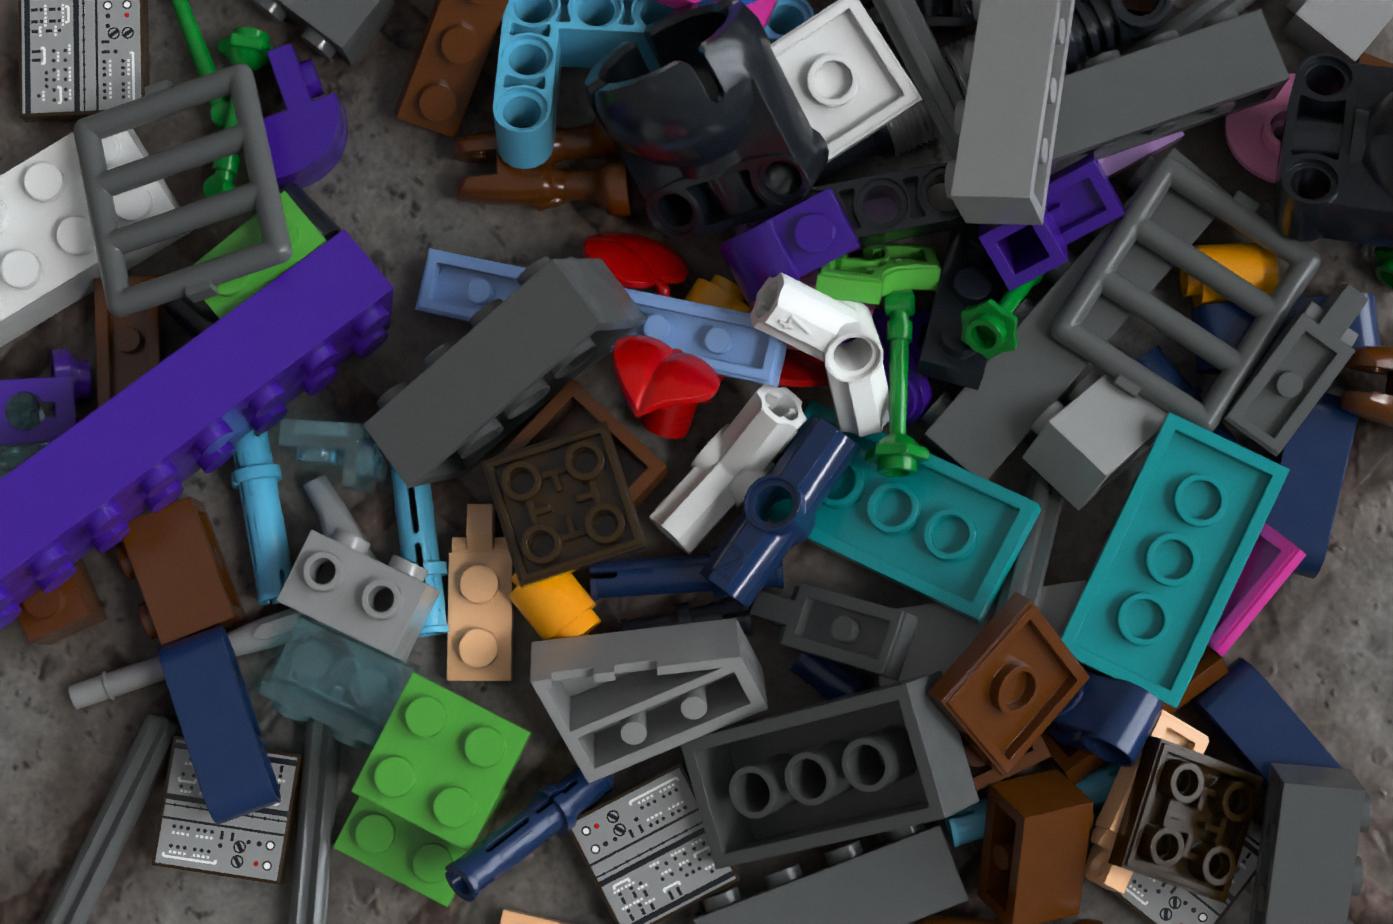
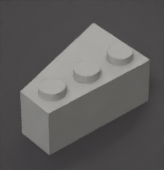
[530,618,768,784]

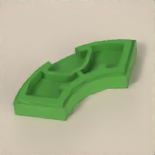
[815,244,941,305]

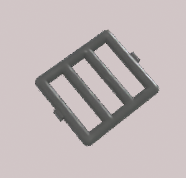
[73,63,292,318]
[1050,156,1321,432]

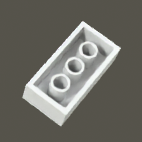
[0,129,192,347]

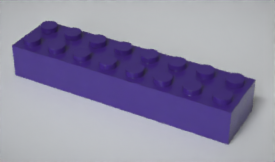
[0,229,394,630]

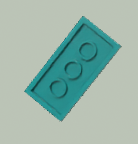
[768,400,1042,625]
[1060,412,1290,708]

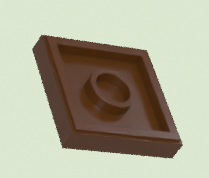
[927,592,1090,777]

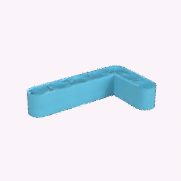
[493,0,814,169]

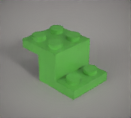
[333,672,533,907]

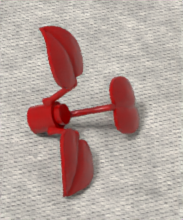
[582,232,829,439]

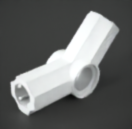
[750,272,889,437]
[649,385,807,555]

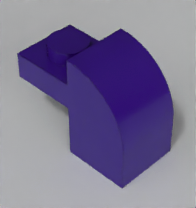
[263,43,348,191]
[978,153,1125,291]
[718,186,861,303]

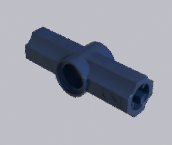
[699,415,860,608]

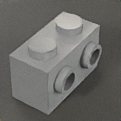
[1022,371,1168,511]
[276,527,440,662]

